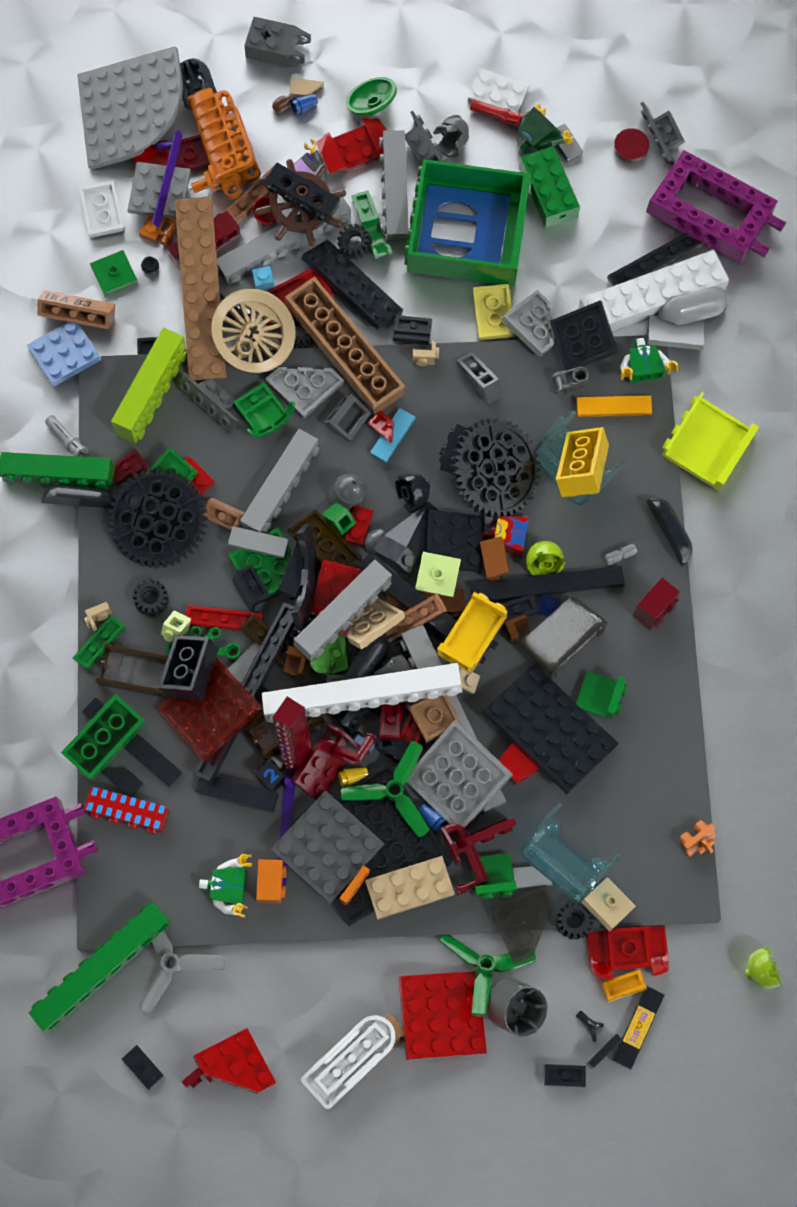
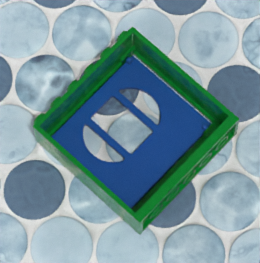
[404,159,531,287]

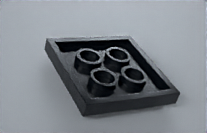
[550,300,619,370]
[426,509,484,573]

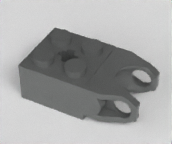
[244,16,311,65]

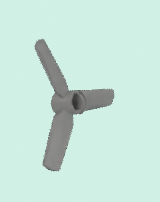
[140,930,226,1013]

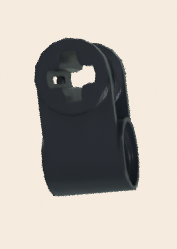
[376,738,410,764]

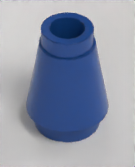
[291,94,318,115]
[419,804,447,832]

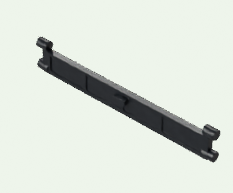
[353,546,499,665]

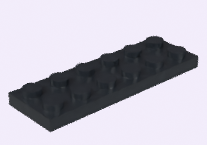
[301,239,403,330]

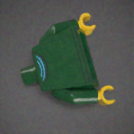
[517,104,573,153]

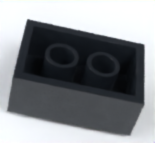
[158,635,219,701]

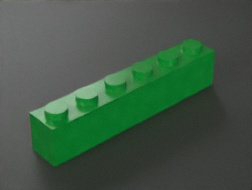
[0,452,115,488]

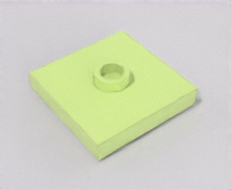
[415,552,461,598]

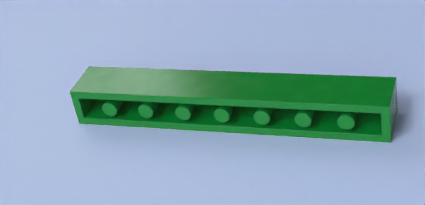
[28,902,172,1033]

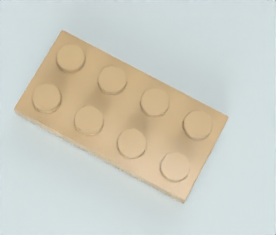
[365,856,455,920]

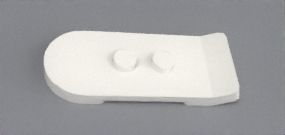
[301,1015,395,1109]

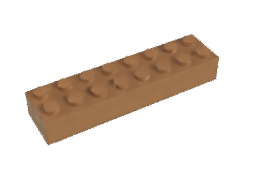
[285,277,405,415]

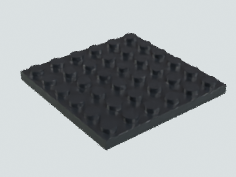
[287,763,452,927]

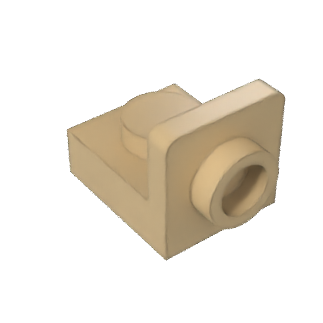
[84,602,112,633]

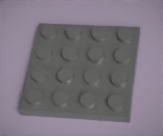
[271,791,384,904]

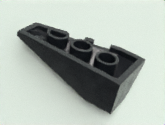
[373,502,438,574]

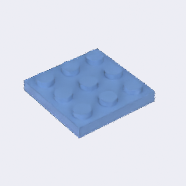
[27,322,102,387]

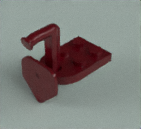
[291,724,377,801]
[441,817,517,896]

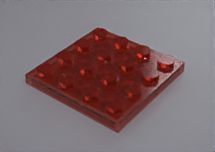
[158,657,263,762]

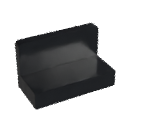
[232,564,270,612]

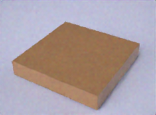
[408,695,462,743]

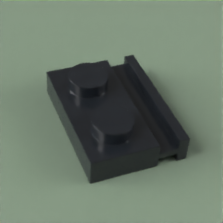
[393,315,432,345]

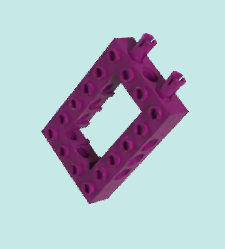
[646,150,787,264]
[0,796,99,908]

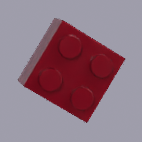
[633,577,680,630]

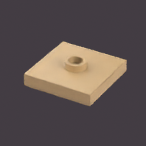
[581,877,636,931]

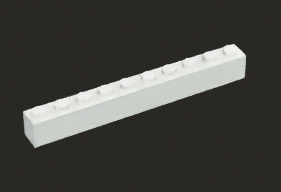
[262,663,462,723]

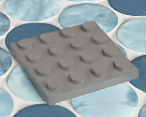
[407,720,513,829]

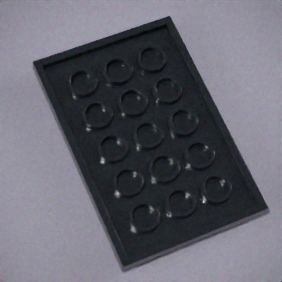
[481,663,619,795]

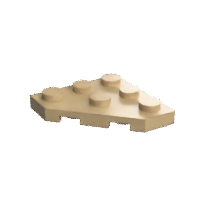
[347,598,405,649]

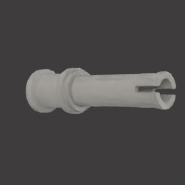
[45,415,89,457]

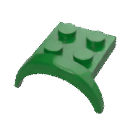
[233,382,295,438]

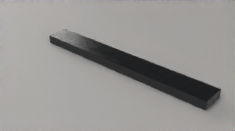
[470,566,625,602]

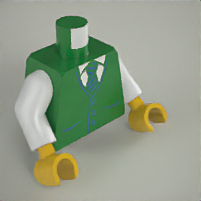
[620,338,678,384]
[199,854,252,918]

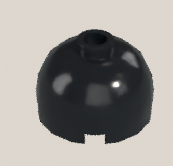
[395,472,430,511]

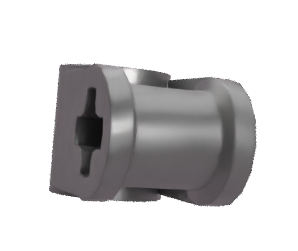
[552,367,589,395]

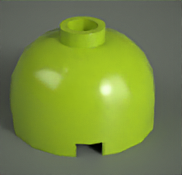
[526,541,565,576]
[745,946,781,989]

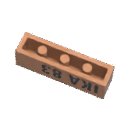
[37,290,115,329]

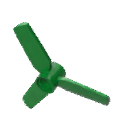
[341,741,429,837]
[440,935,536,1016]

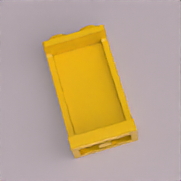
[437,592,507,674]

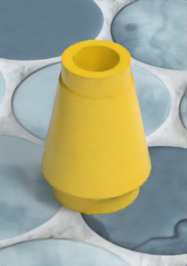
[338,767,369,787]

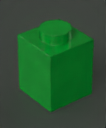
[322,502,356,535]

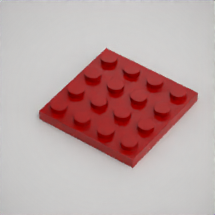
[398,971,487,1060]

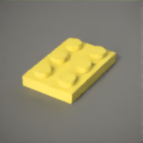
[472,284,516,340]

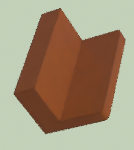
[480,536,510,581]

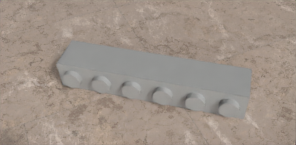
[379,130,408,240]
[240,429,320,534]
[294,560,392,661]

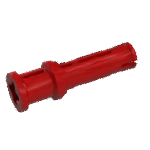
[470,99,524,129]

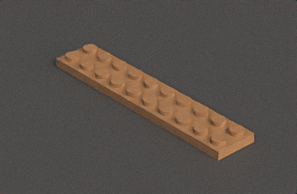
[175,197,227,382]

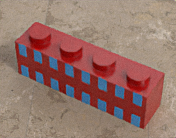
[84,786,170,835]

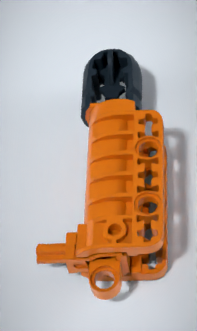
[180,58,261,200]

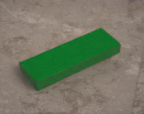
[73,615,126,671]

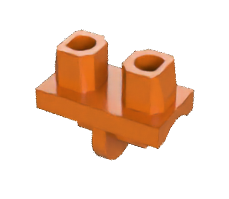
[680,820,717,857]

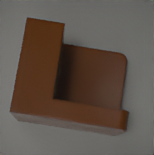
[504,614,532,645]
[283,646,307,678]

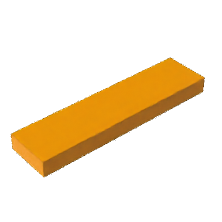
[576,396,652,417]

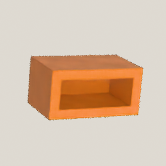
[256,859,287,903]

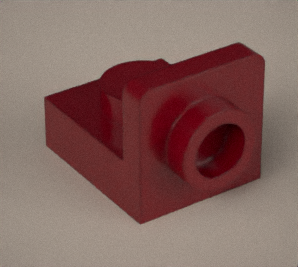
[181,1068,215,1089]

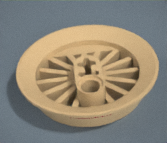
[211,289,295,373]

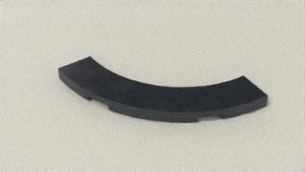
[291,524,317,630]

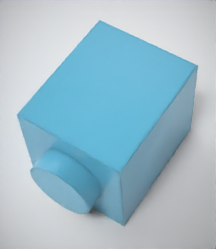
[252,266,275,291]

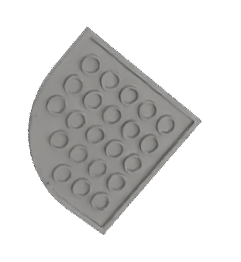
[77,46,183,170]

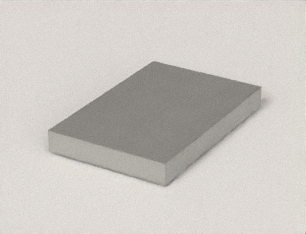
[648,316,704,351]

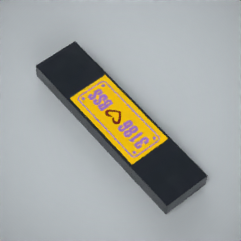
[612,986,665,1070]

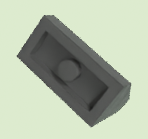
[323,394,372,442]

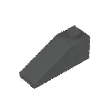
[457,352,504,404]

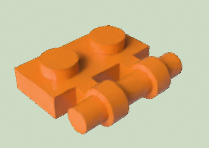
[139,216,177,246]

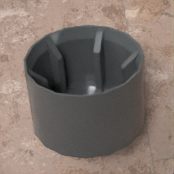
[487,979,548,1037]

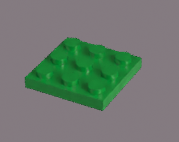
[228,528,292,596]

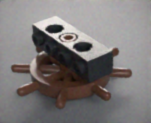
[255,159,346,246]

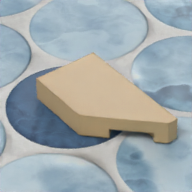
[289,78,324,97]

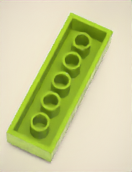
[111,327,187,444]

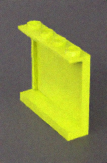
[661,392,759,491]

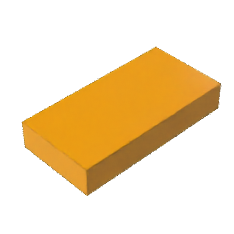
[602,969,647,1002]

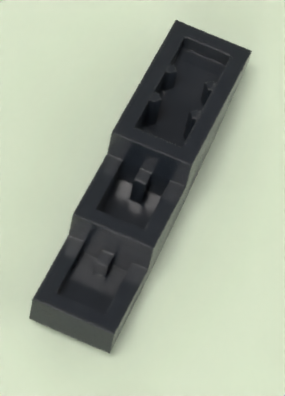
[195,777,279,813]

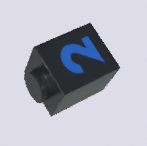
[255,760,286,792]

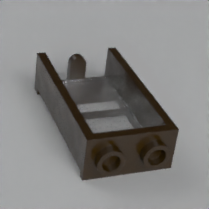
[96,644,168,699]
[242,686,325,762]

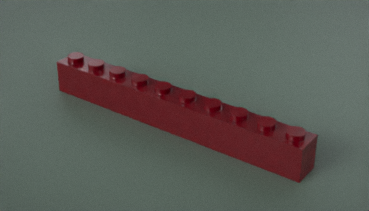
[273,696,312,774]

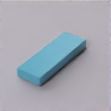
[370,408,415,463]

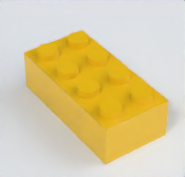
[556,427,609,497]

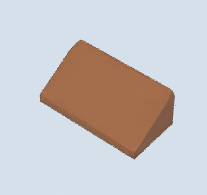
[203,498,245,531]

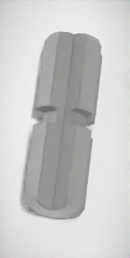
[605,544,637,565]

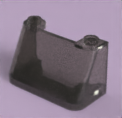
[517,596,608,680]

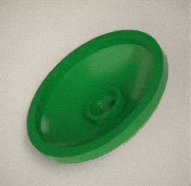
[346,77,397,116]

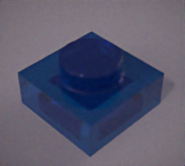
[537,594,561,619]

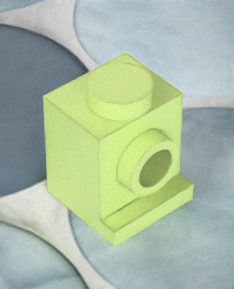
[161,610,191,642]

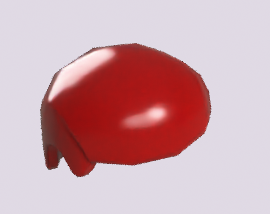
[253,196,282,226]

